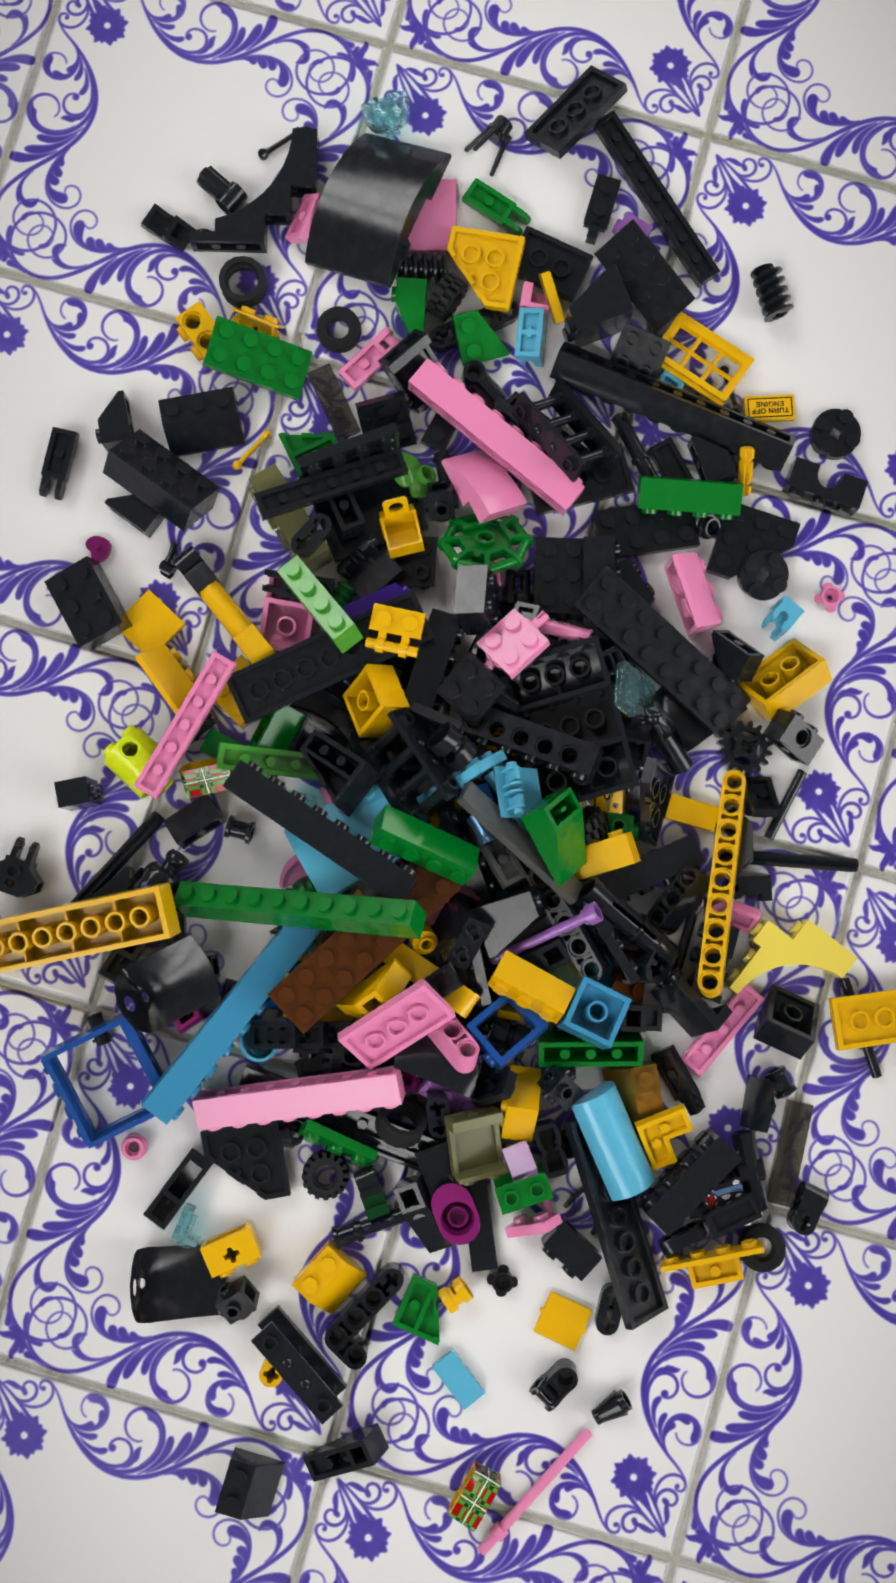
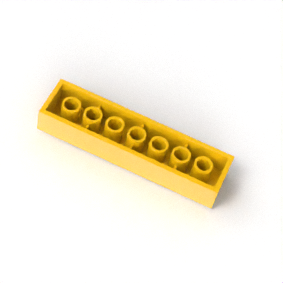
[0,882,181,973]

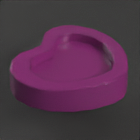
[86,536,112,563]

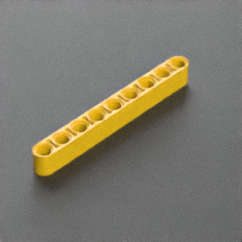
[697,770,747,998]

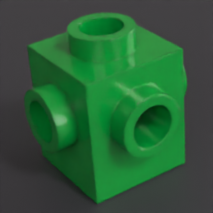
[604,810,640,840]

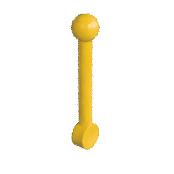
[232,429,272,470]

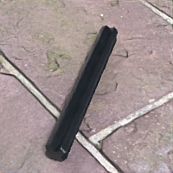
[70,811,165,903]
[750,851,859,872]

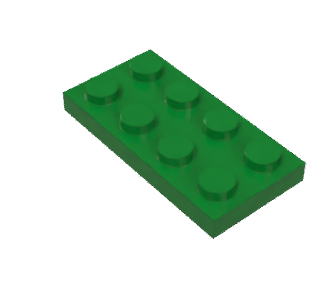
[202,316,313,401]

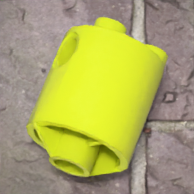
[103,725,174,799]

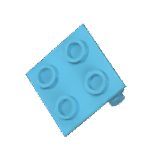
[493,761,542,818]

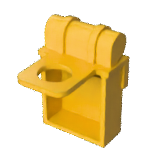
[379,496,425,559]

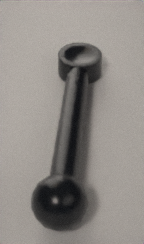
[258,127,300,160]
[720,366,742,413]

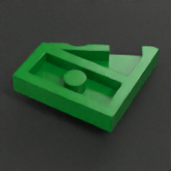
[392,1273,440,1345]

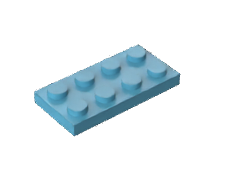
[416,750,507,808]

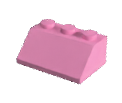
[664,552,722,637]

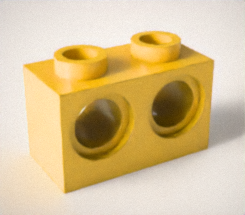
[175,301,215,361]

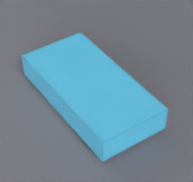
[432,1348,485,1410]

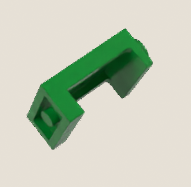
[493,1161,554,1215]

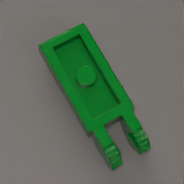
[462,178,532,236]

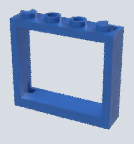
[40,1009,164,1149]

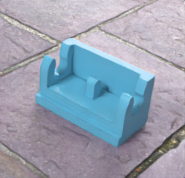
[514,308,548,367]
[762,595,805,642]

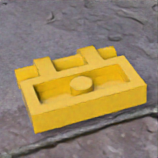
[365,603,426,658]

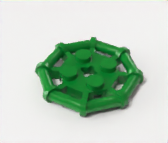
[438,513,533,573]

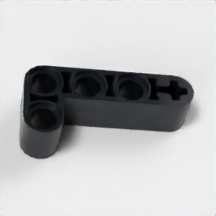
[324,1262,404,1370]

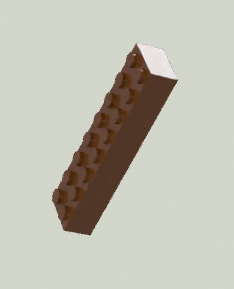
[267,862,461,1034]

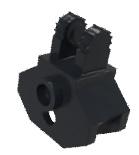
[0,836,44,898]

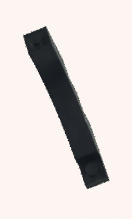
[189,126,319,253]

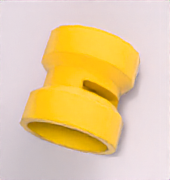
[438,1276,474,1314]

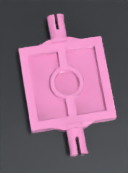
[476,608,550,679]

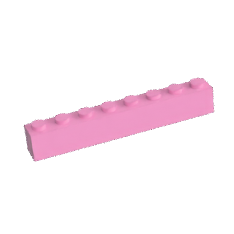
[408,358,585,516]
[192,1065,405,1131]

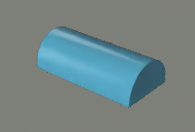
[571,1081,656,1201]

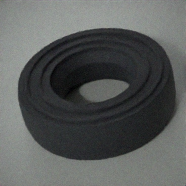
[316,306,361,353]
[738,1223,786,1272]

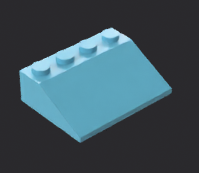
[283,783,401,894]

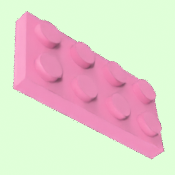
[337,979,456,1070]

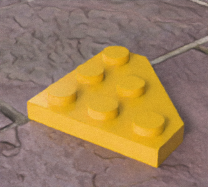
[447,226,526,313]

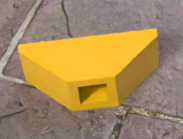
[336,958,412,1021]

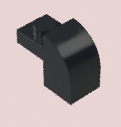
[619,1003,663,1032]

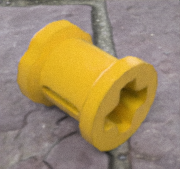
[259,1359,283,1388]

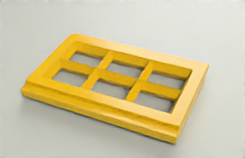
[660,312,755,406]

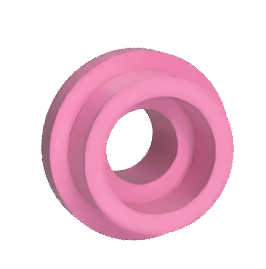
[121,1133,148,1160]

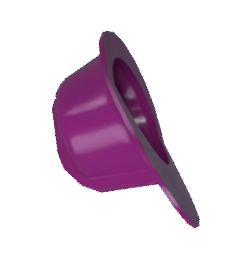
[431,1183,481,1245]

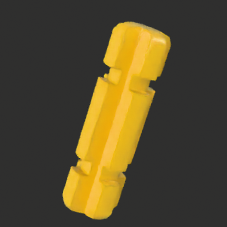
[737,446,755,496]

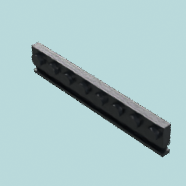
[239,1063,440,1172]

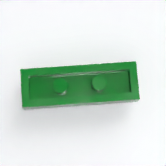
[298,1119,379,1166]

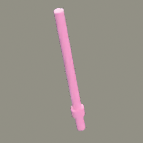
[477,1427,593,1556]

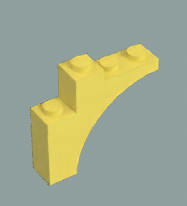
[725,919,858,994]

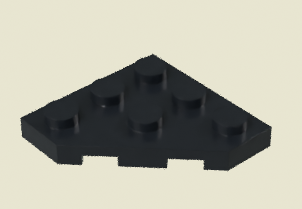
[706,504,800,580]
[639,757,676,847]
[200,1120,292,1200]

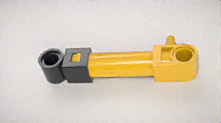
[171,545,276,664]

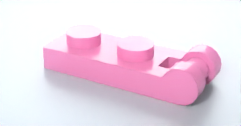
[338,327,401,392]

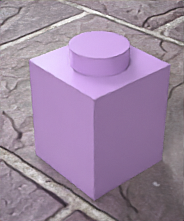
[502,1140,538,1182]

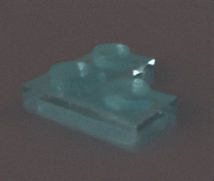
[614,660,656,718]

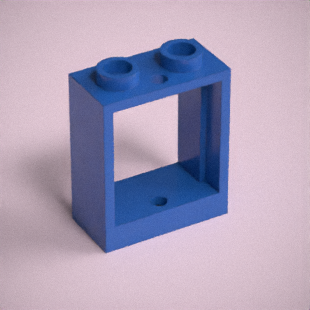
[466,996,549,1071]

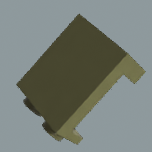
[444,1105,509,1186]

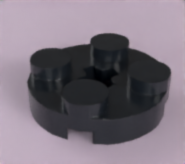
[809,409,861,460]
[737,549,789,601]

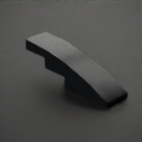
[249,1021,356,1049]

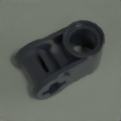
[786,1181,829,1236]
[529,1358,578,1412]

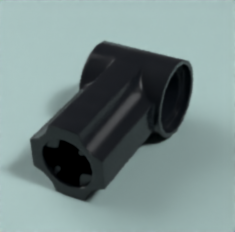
[196,166,248,215]
[461,360,507,410]

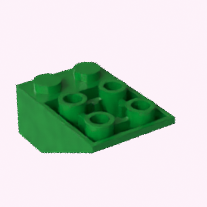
[520,787,586,887]

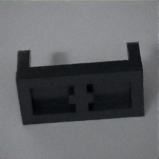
[163,794,227,849]

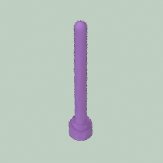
[489,902,603,965]

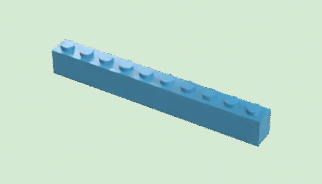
[141,926,327,1125]

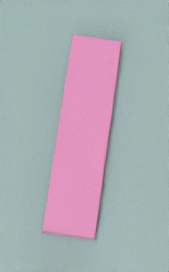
[681,984,765,1077]

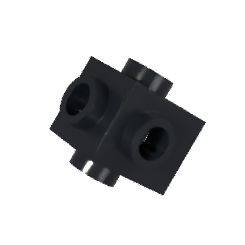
[423,480,460,522]
[537,1064,584,1111]
[215,1275,260,1324]

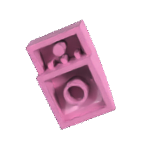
[441,449,527,524]
[260,577,315,651]

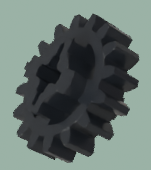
[716,720,773,776]

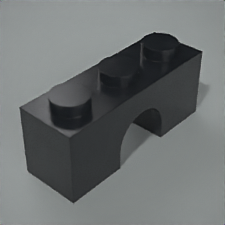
[781,457,868,516]

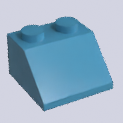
[556,976,632,1050]

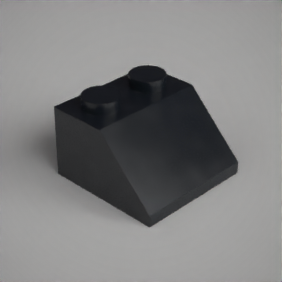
[753,984,820,1060]
[215,1447,285,1520]

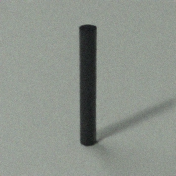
[764,769,807,841]

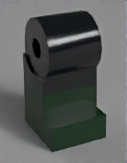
[353,1165,391,1221]

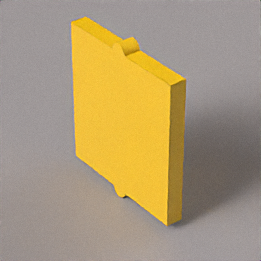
[533,1290,593,1351]

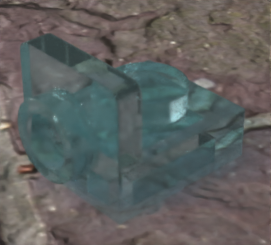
[171,1202,201,1248]

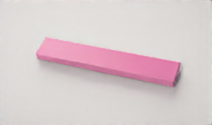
[134,651,237,800]

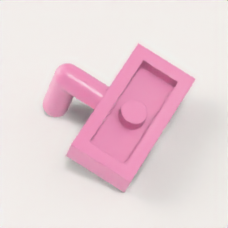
[505,1200,563,1238]

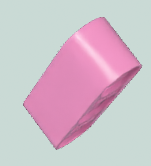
[428,1017,480,1073]

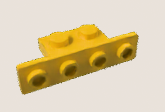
[659,1238,765,1289]

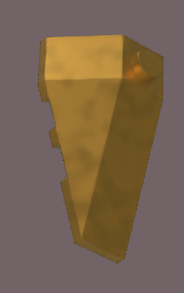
[602,1060,664,1167]

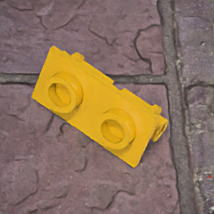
[231,305,285,339]

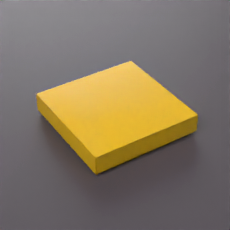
[121,589,186,653]

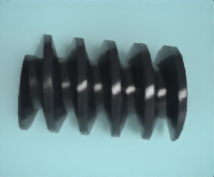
[397,250,449,285]
[750,263,794,322]

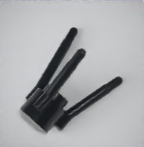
[464,115,513,176]

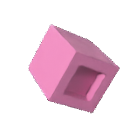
[518,281,550,318]

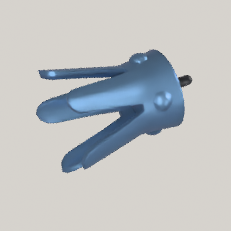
[467,816,498,850]

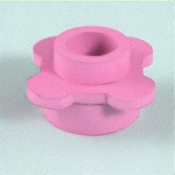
[814,583,845,613]

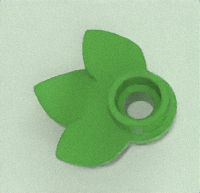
[394,452,436,498]

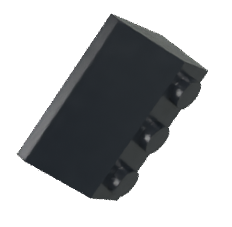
[158,387,245,457]

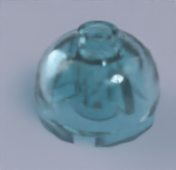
[361,91,411,138]

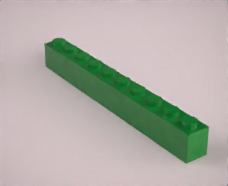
[174,881,427,939]

